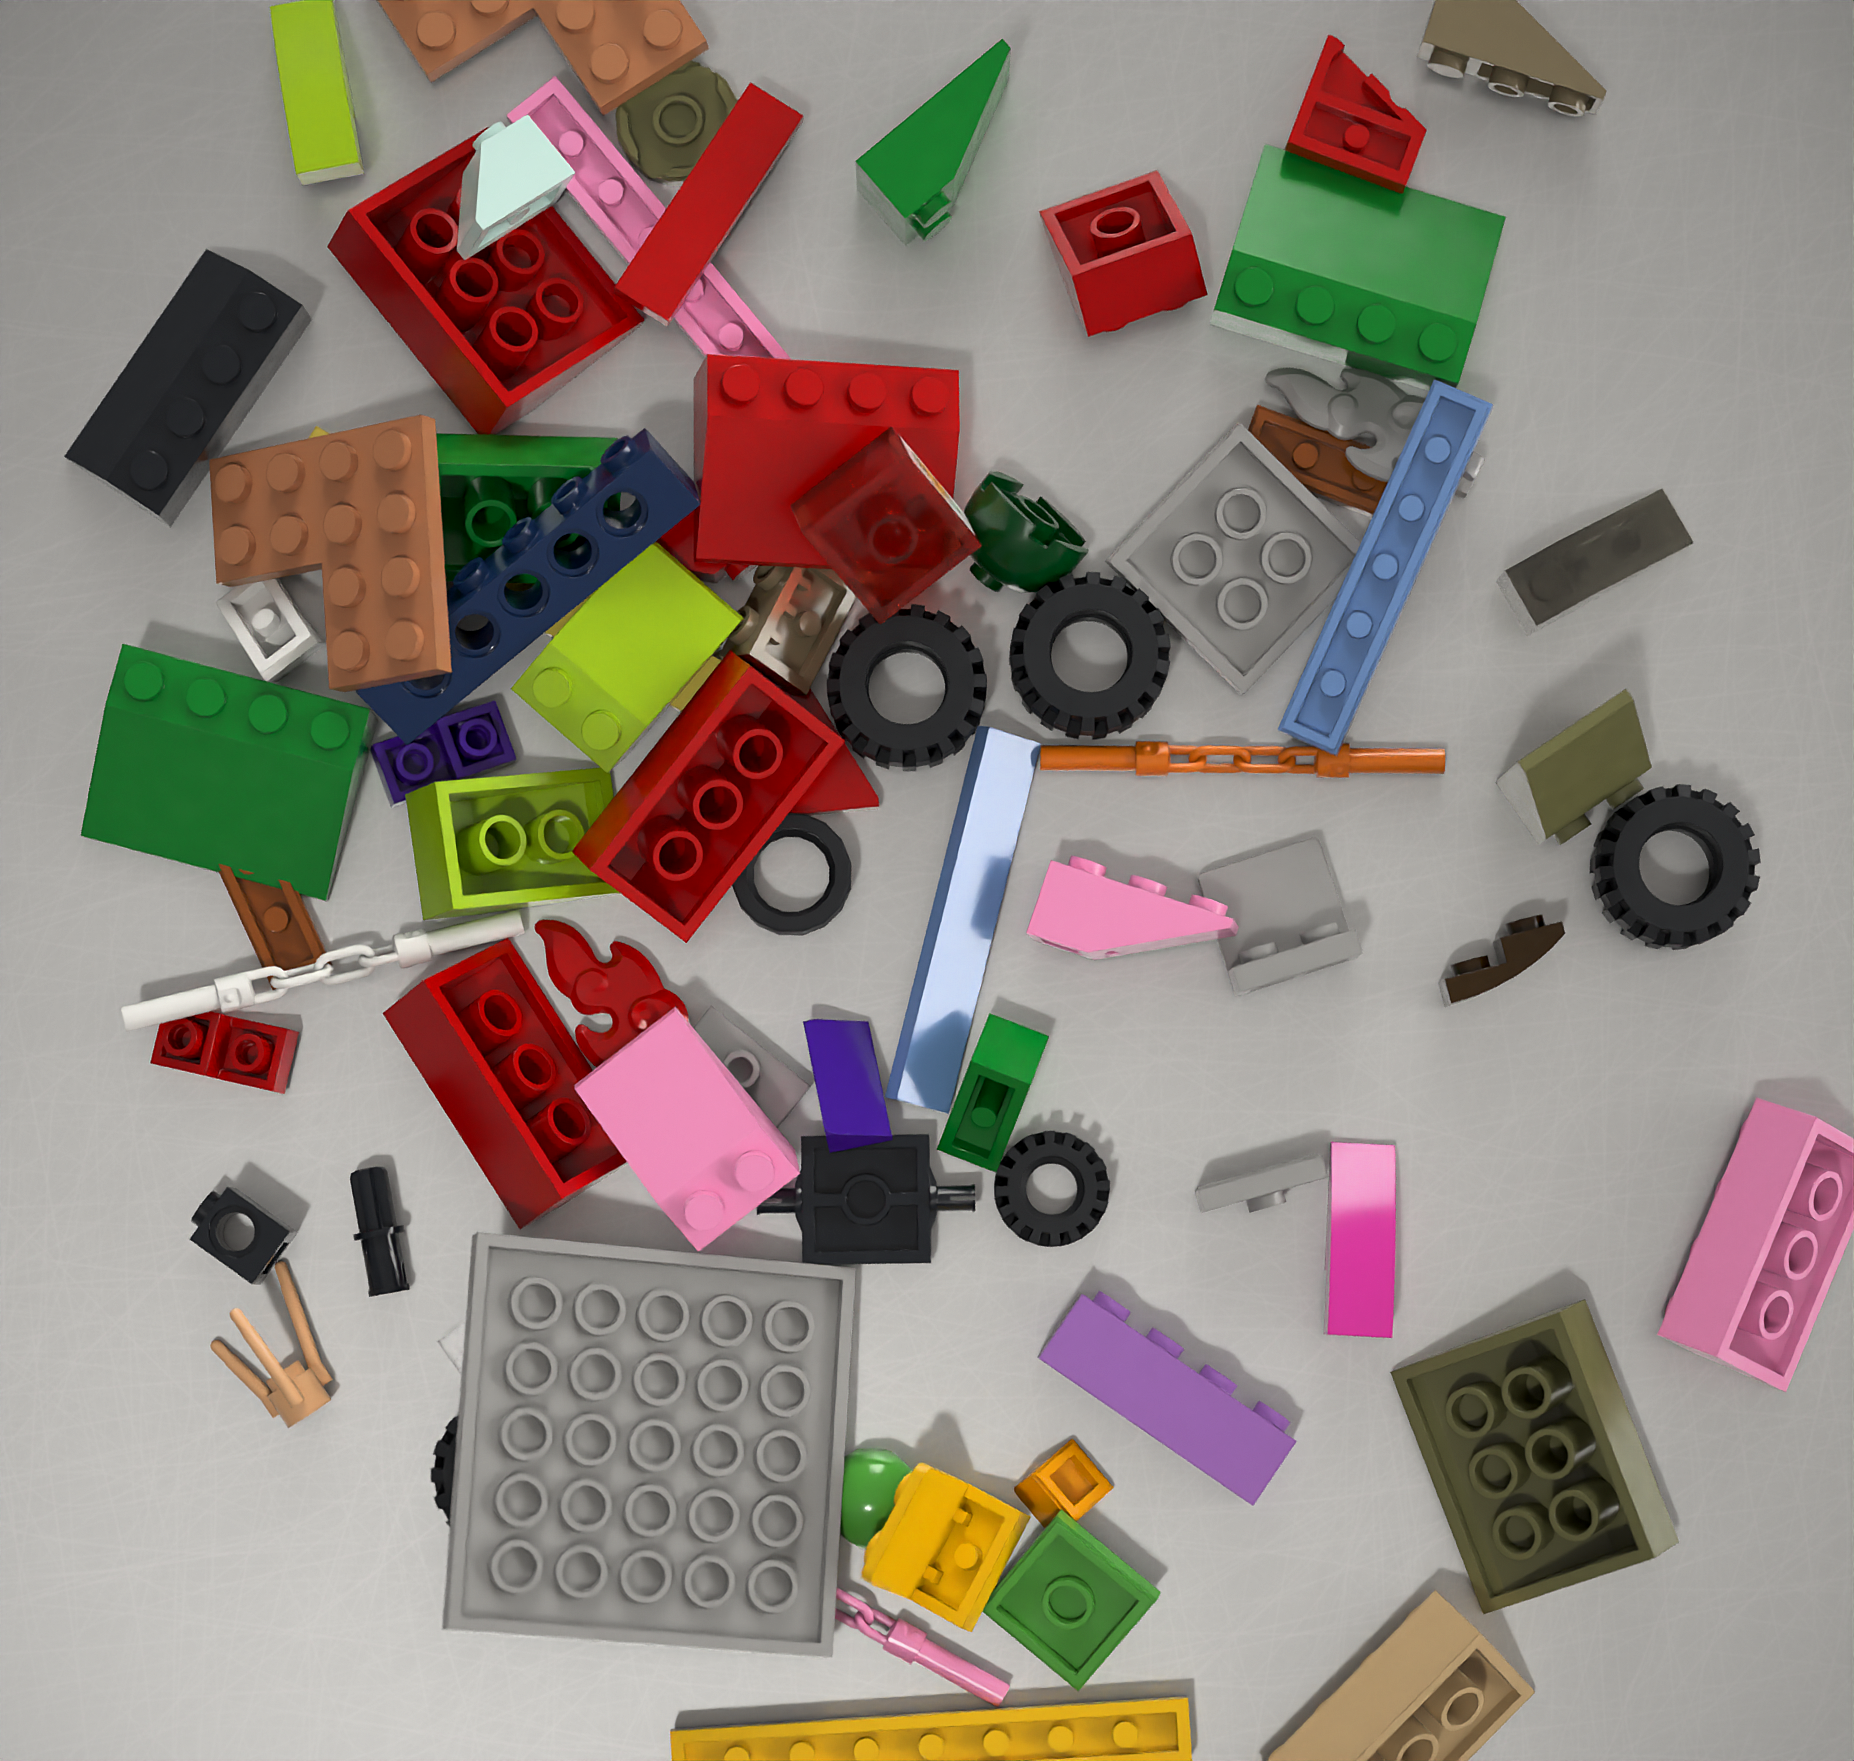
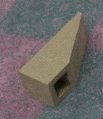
[1416,0,1606,117]

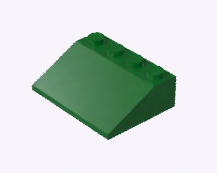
[1210,144,1506,391]
[80,644,378,902]

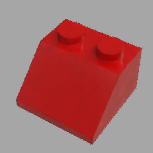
[1039,170,1208,337]

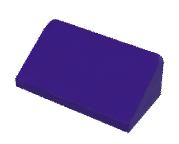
[803,1019,893,1153]

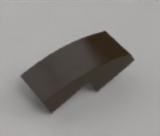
[1438,914,1565,1007]

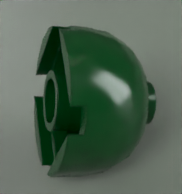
[960,471,1088,593]

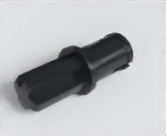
[350,1166,410,1297]

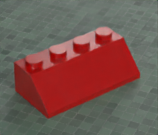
[572,650,845,943]
[382,938,628,1229]

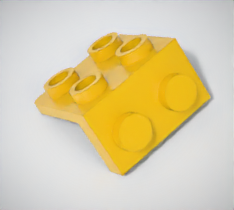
[861,1462,1031,1632]

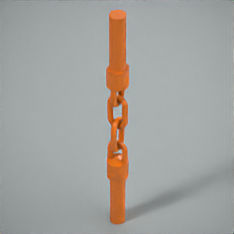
[1040,741,1445,778]

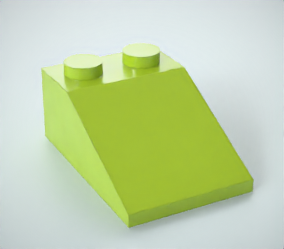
[511,541,744,774]
[405,768,621,920]

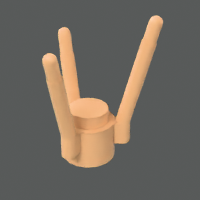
[210,1261,333,1428]

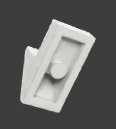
[215,578,326,682]

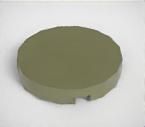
[615,61,737,187]

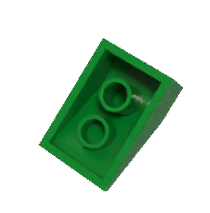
[855,38,1011,246]

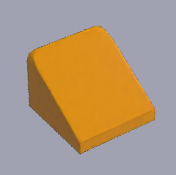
[1014,1438,1114,1528]

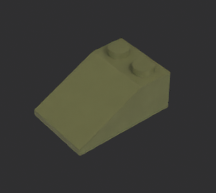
[1496,689,1652,845]

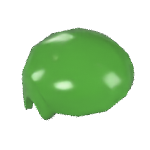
[840,1449,913,1549]

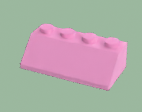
[1657,1098,1854,1392]

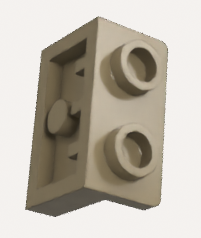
[719,565,862,696]

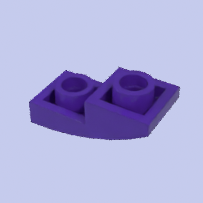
[370,700,517,808]

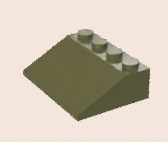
[1390,1299,1679,1614]

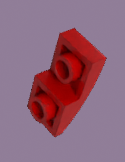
[150,1011,299,1094]

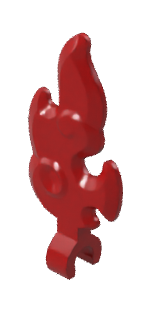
[534,920,689,1068]

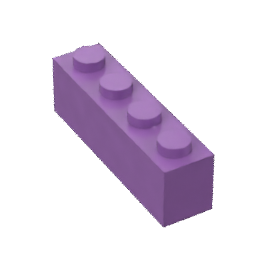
[1037,1291,1297,1506]

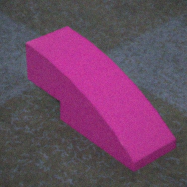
[1323,1142,1396,1338]

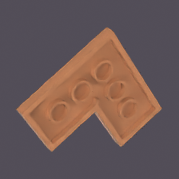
[377,0,709,116]
[209,414,452,692]

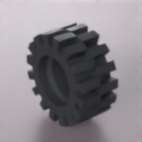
[994,1130,1110,1247]

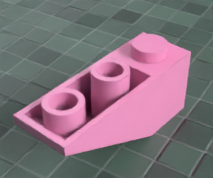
[1026,856,1239,960]

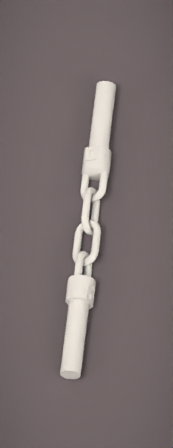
[121,909,525,1032]

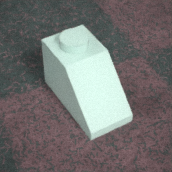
[457,114,576,260]

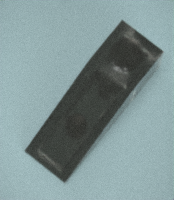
[1496,488,1694,636]

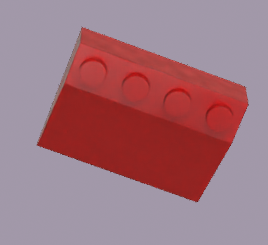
[327,127,645,435]
[693,354,960,575]

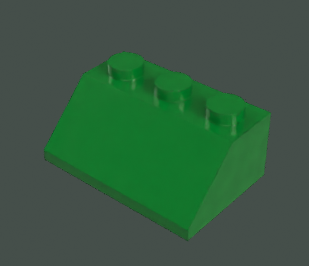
[436,433,621,583]

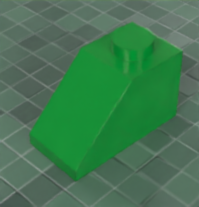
[937,1013,1049,1173]

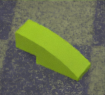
[270,0,364,185]

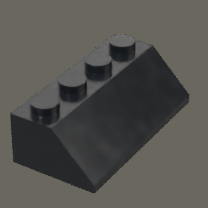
[64,249,312,527]

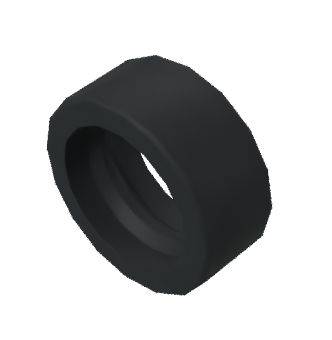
[732,813,851,936]

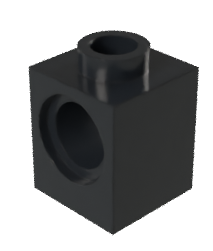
[189,1187,298,1285]

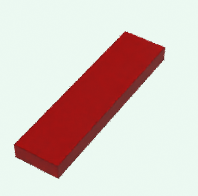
[614,82,804,327]

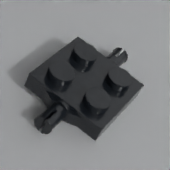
[757,1134,975,1265]

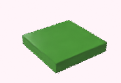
[982,1509,1161,1691]

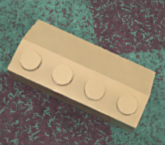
[1267,1590,1535,1761]

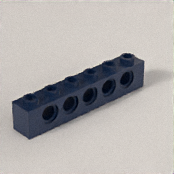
[356,428,701,745]

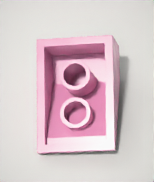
[574,1007,800,1252]

